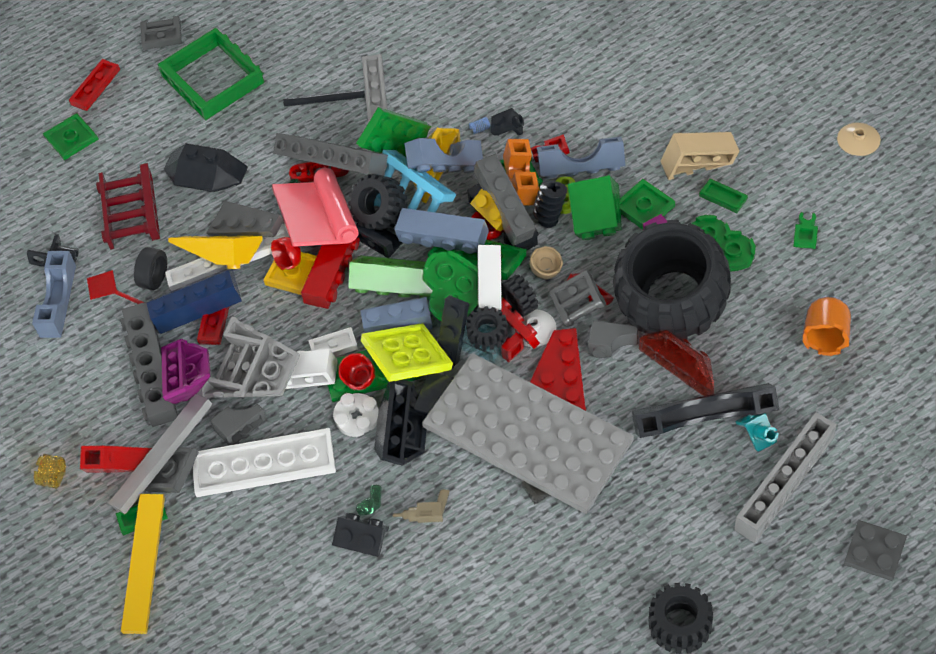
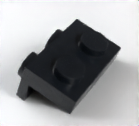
[332,513,389,557]

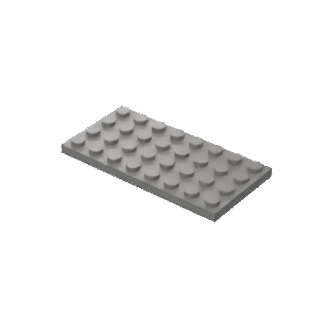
[422,353,634,514]

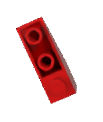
[80,445,152,473]

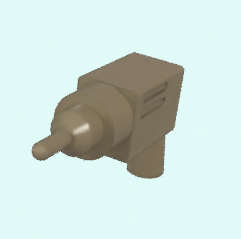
[392,489,450,523]

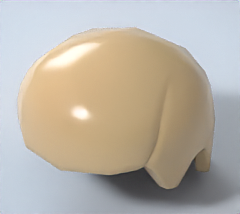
[529,246,563,280]

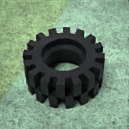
[501,274,538,317]
[466,306,508,351]

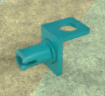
[735,413,779,452]

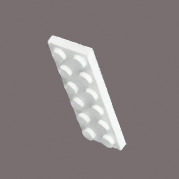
[193,428,336,497]

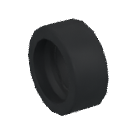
[133,247,168,290]

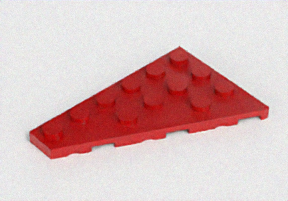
[530,328,586,411]

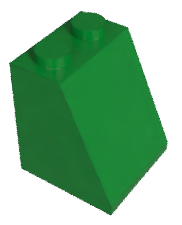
[567,175,622,240]

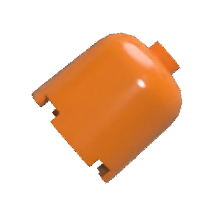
[803,297,851,356]

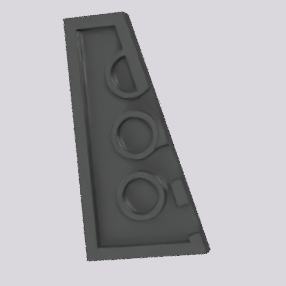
[207,201,284,237]

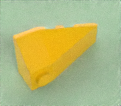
[168,236,263,269]

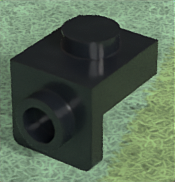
[491,108,524,136]

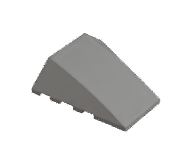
[197,316,300,398]

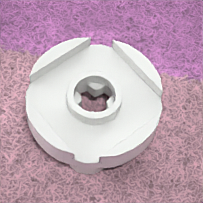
[333,393,379,437]

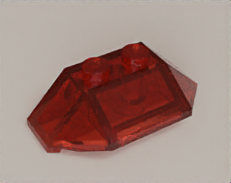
[639,330,714,396]

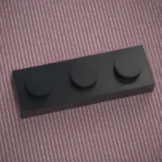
[438,295,469,366]

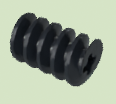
[533,181,568,228]

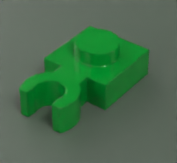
[793,212,818,249]

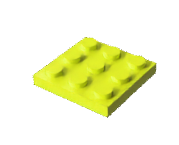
[361,323,453,382]

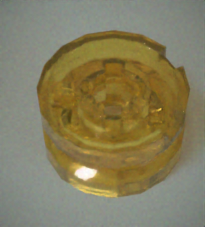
[34,454,66,489]

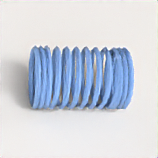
[469,117,490,135]

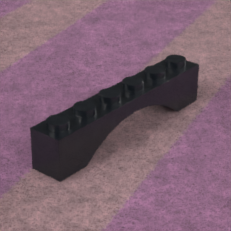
[632,383,779,438]

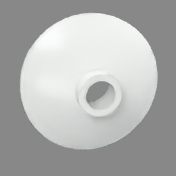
[512,309,556,347]

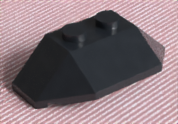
[164,143,248,192]
[374,379,427,466]

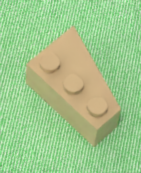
[661,132,739,180]

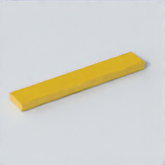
[121,494,165,634]

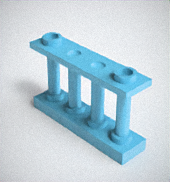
[374,150,457,213]

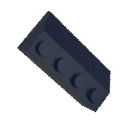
[147,269,242,334]

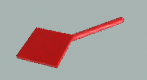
[87,270,143,304]

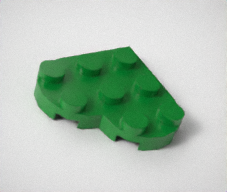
[692,215,756,272]
[422,250,478,321]

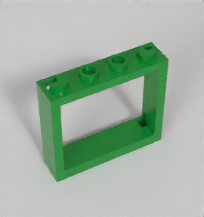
[157,28,264,121]

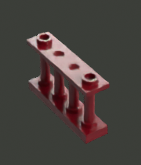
[96,163,160,250]

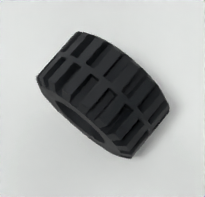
[348,174,407,231]
[649,583,713,654]

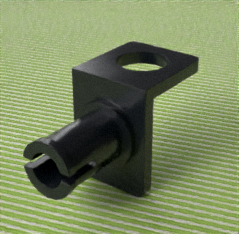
[27,234,79,267]

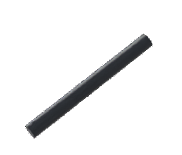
[283,90,365,107]

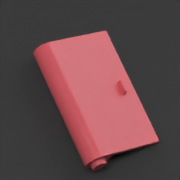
[272,168,358,246]

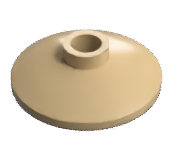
[837,123,881,156]

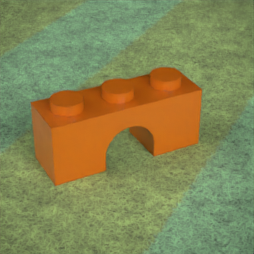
[503,139,539,205]

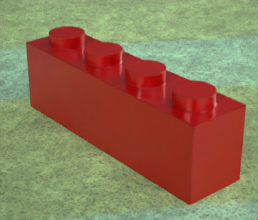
[301,238,360,309]

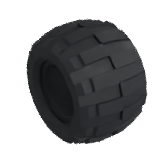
[613,220,731,342]

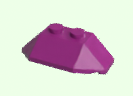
[161,339,211,404]

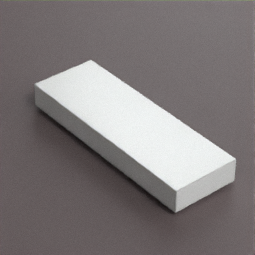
[478,245,501,311]

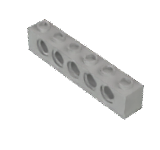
[734,412,837,543]

